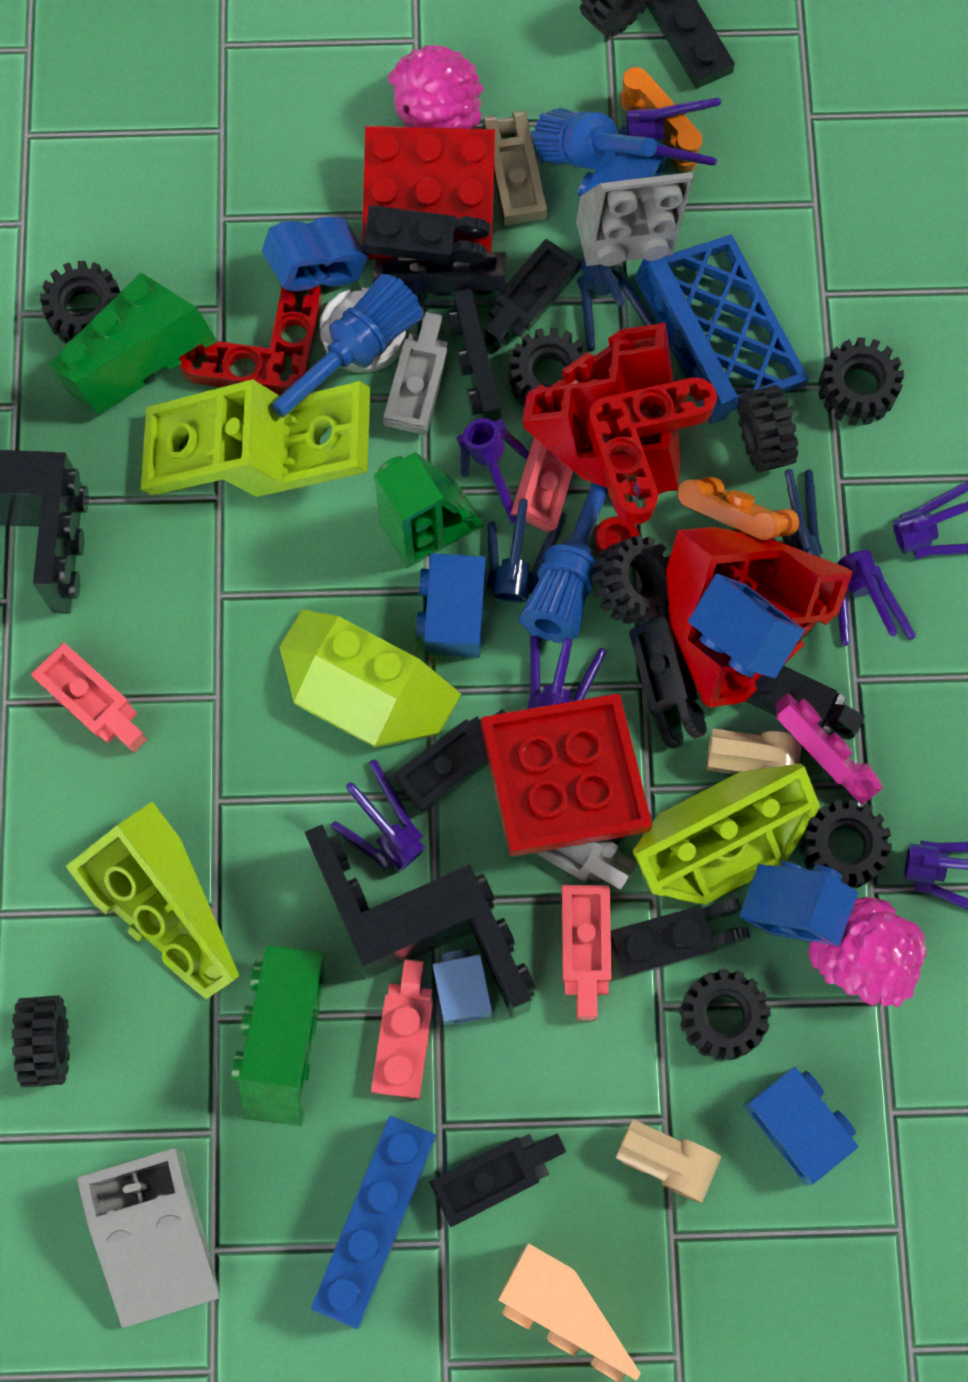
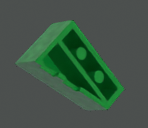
[48,272,217,415]
[374,452,485,568]
[231,945,325,1126]

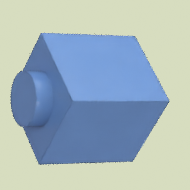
[432,949,492,1027]

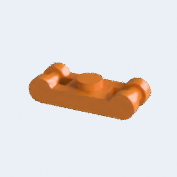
[620,67,702,173]
[678,477,799,540]

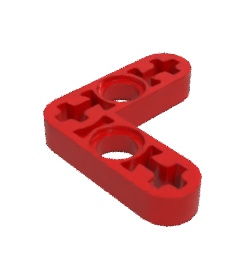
[179,285,322,396]
[587,378,717,524]

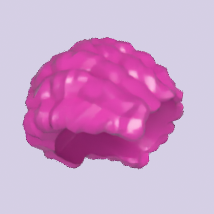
[388,45,484,129]
[808,897,927,1007]

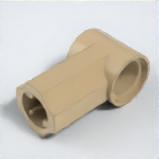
[706,729,802,775]
[615,1119,722,1204]

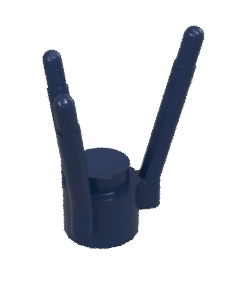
[577,257,655,351]
[773,469,823,558]
[487,498,566,603]

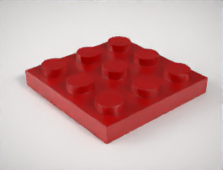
[362,126,495,260]
[480,693,653,857]

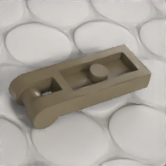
[483,110,547,226]

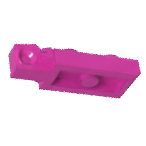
[776,693,883,805]

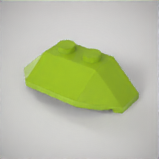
[279,609,461,748]
[633,764,820,905]

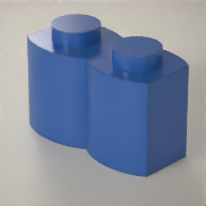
[262,217,368,291]

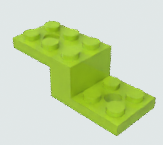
[141,379,370,497]

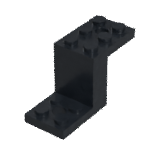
[0,450,89,614]
[304,824,536,1019]

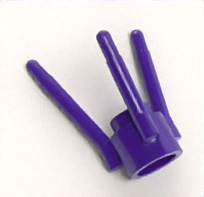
[626,98,721,166]
[456,418,529,524]
[892,481,968,560]
[837,550,916,646]
[527,635,606,709]
[331,759,426,873]
[904,840,968,909]

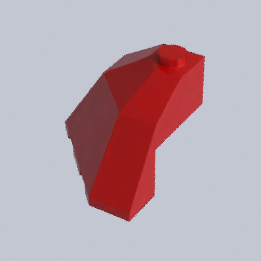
[522,323,680,496]
[666,527,853,708]

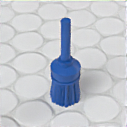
[531,107,657,169]
[271,274,423,418]
[518,483,608,643]

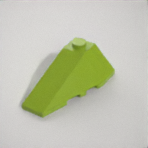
[66,801,239,999]

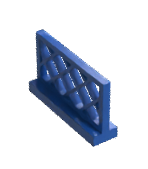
[635,234,809,424]

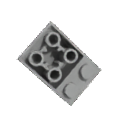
[576,172,693,266]
[77,1148,221,1328]

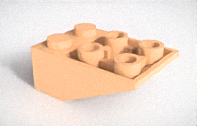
[497,1243,641,1382]

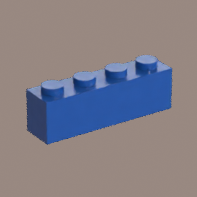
[311,1115,437,1329]

